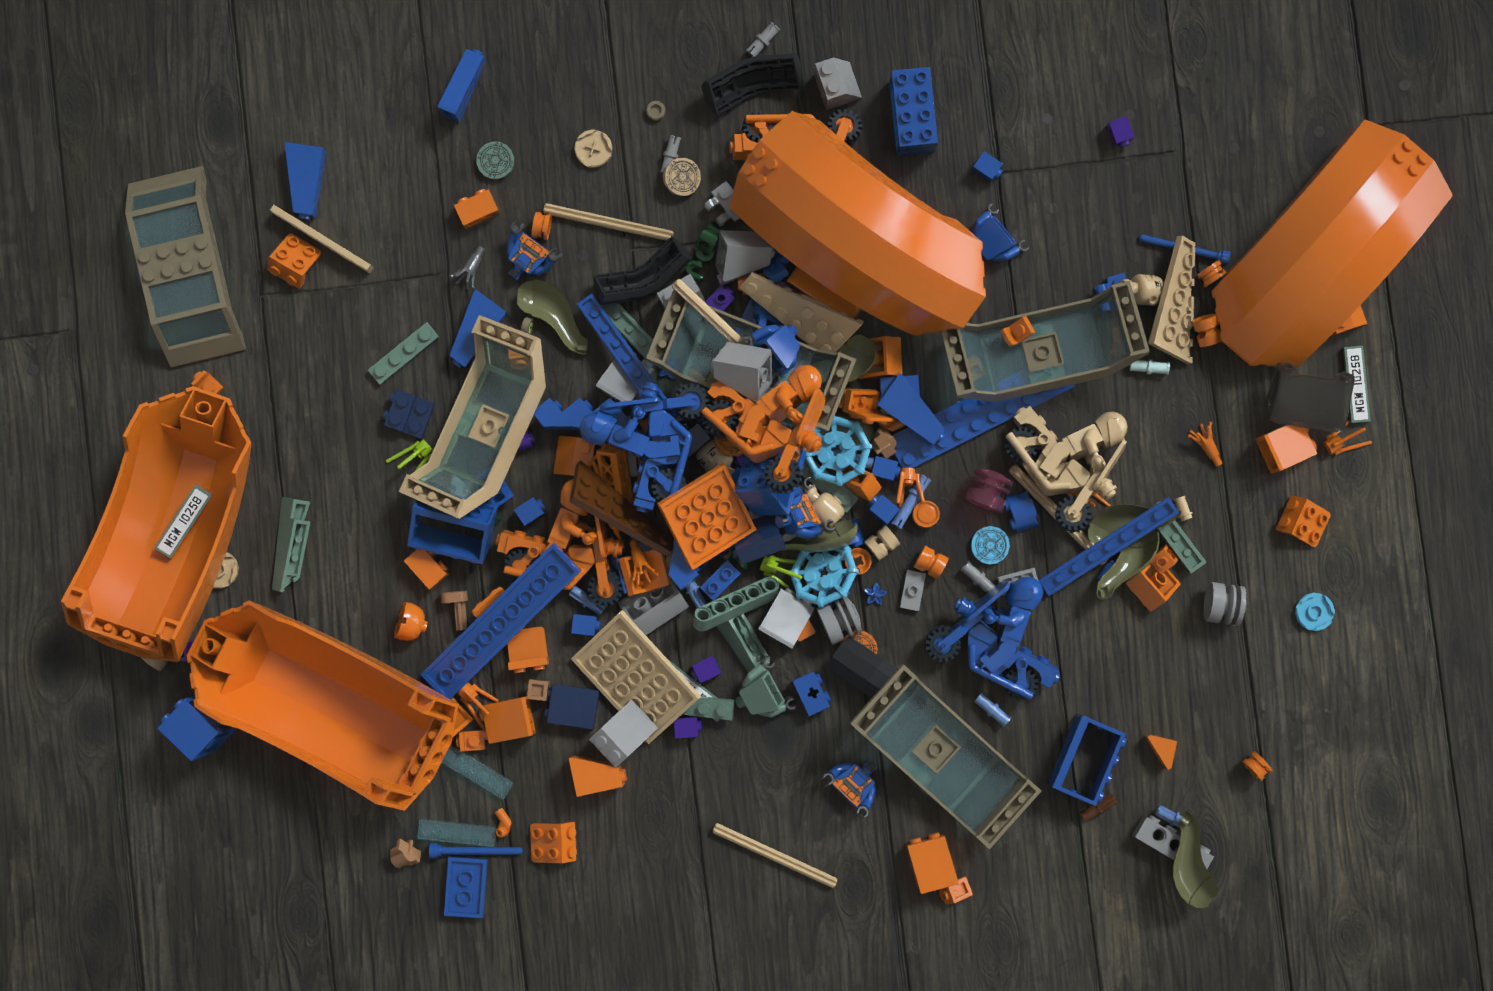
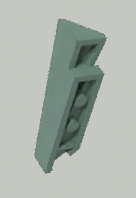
[272,497,310,592]
[717,594,770,672]

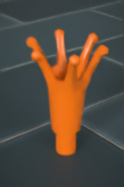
[1187,421,1222,467]
[629,540,659,586]

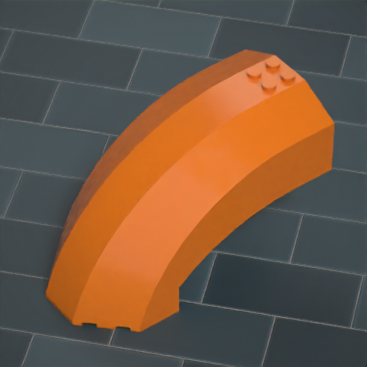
[729,111,986,336]
[1211,119,1453,367]
[61,386,251,662]
[186,600,459,811]

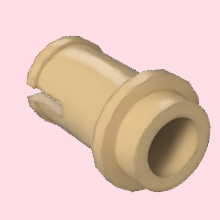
[1173,496,1193,521]

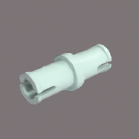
[1130,359,1170,375]

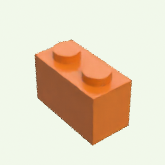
[454,189,500,229]
[404,549,449,590]

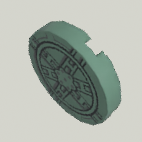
[476,142,515,180]

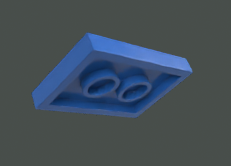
[444,856,488,918]

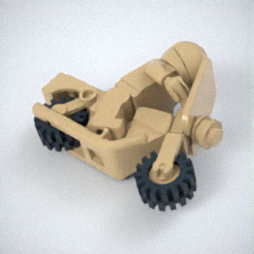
[1004,406,1128,533]

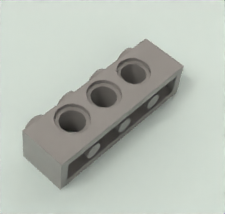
[1132,815,1214,869]

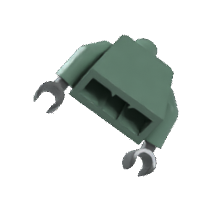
[735,655,797,718]

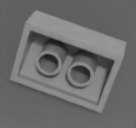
[618,578,689,635]

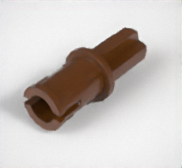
[1080,794,1118,822]

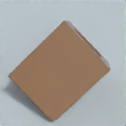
[527,679,550,701]

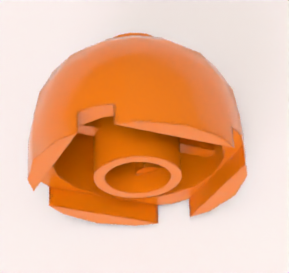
[394,602,428,641]

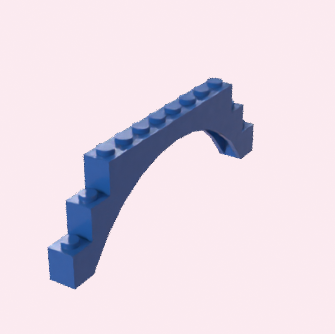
[534,398,699,591]

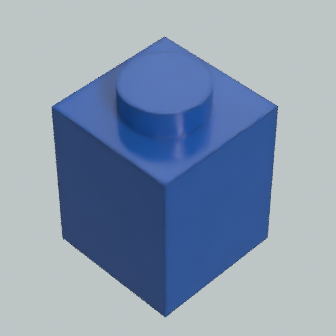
[971,151,1003,183]
[871,456,901,481]
[514,497,545,527]
[571,614,601,636]

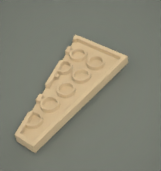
[1148,236,1195,364]

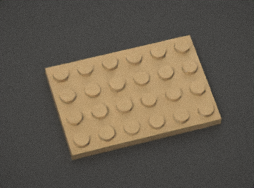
[571,610,701,744]

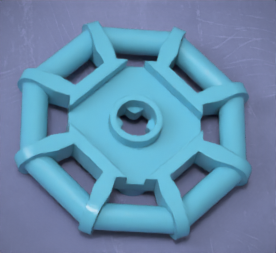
[805,416,872,487]
[789,546,859,607]

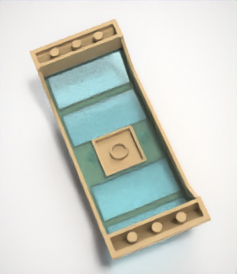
[399,315,546,519]

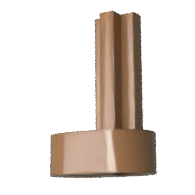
[440,591,468,630]

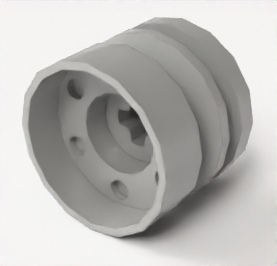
[1203,582,1246,626]
[816,597,862,645]

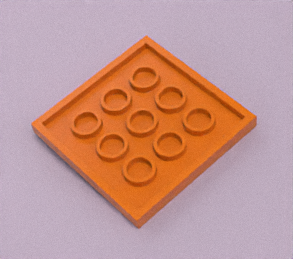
[657,463,756,570]

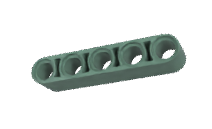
[693,577,779,631]

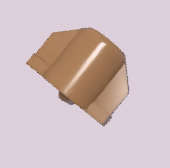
[871,428,896,459]
[390,839,421,868]

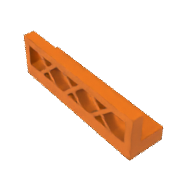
[596,448,634,505]

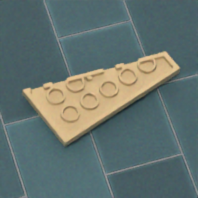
[739,272,864,352]

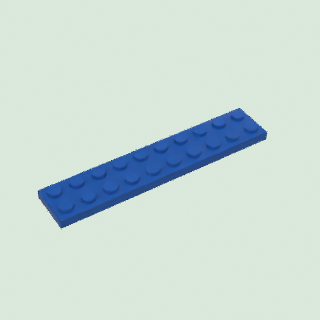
[892,368,1075,468]
[420,543,581,699]

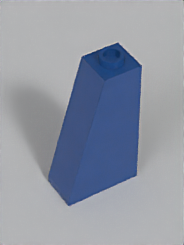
[437,49,486,123]
[285,142,327,220]
[449,290,508,369]
[876,372,945,445]

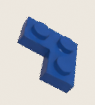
[760,249,790,284]

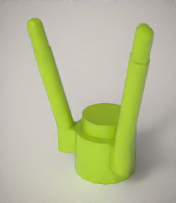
[386,439,433,471]
[760,555,804,589]

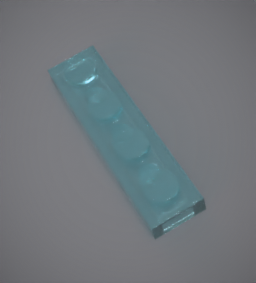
[442,745,514,800]
[417,819,497,847]

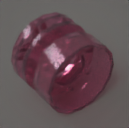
[965,468,1014,513]

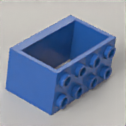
[889,67,938,156]
[735,424,807,516]
[407,495,498,564]
[157,695,237,761]
[1047,714,1127,806]

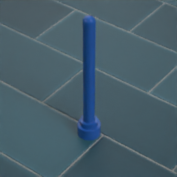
[1139,235,1231,266]
[429,843,523,859]

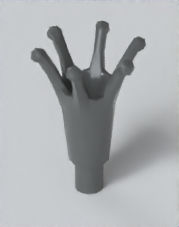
[449,246,485,290]

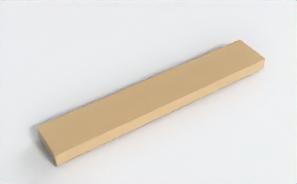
[270,205,374,273]

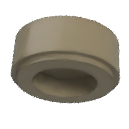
[646,101,666,121]
[521,317,534,335]

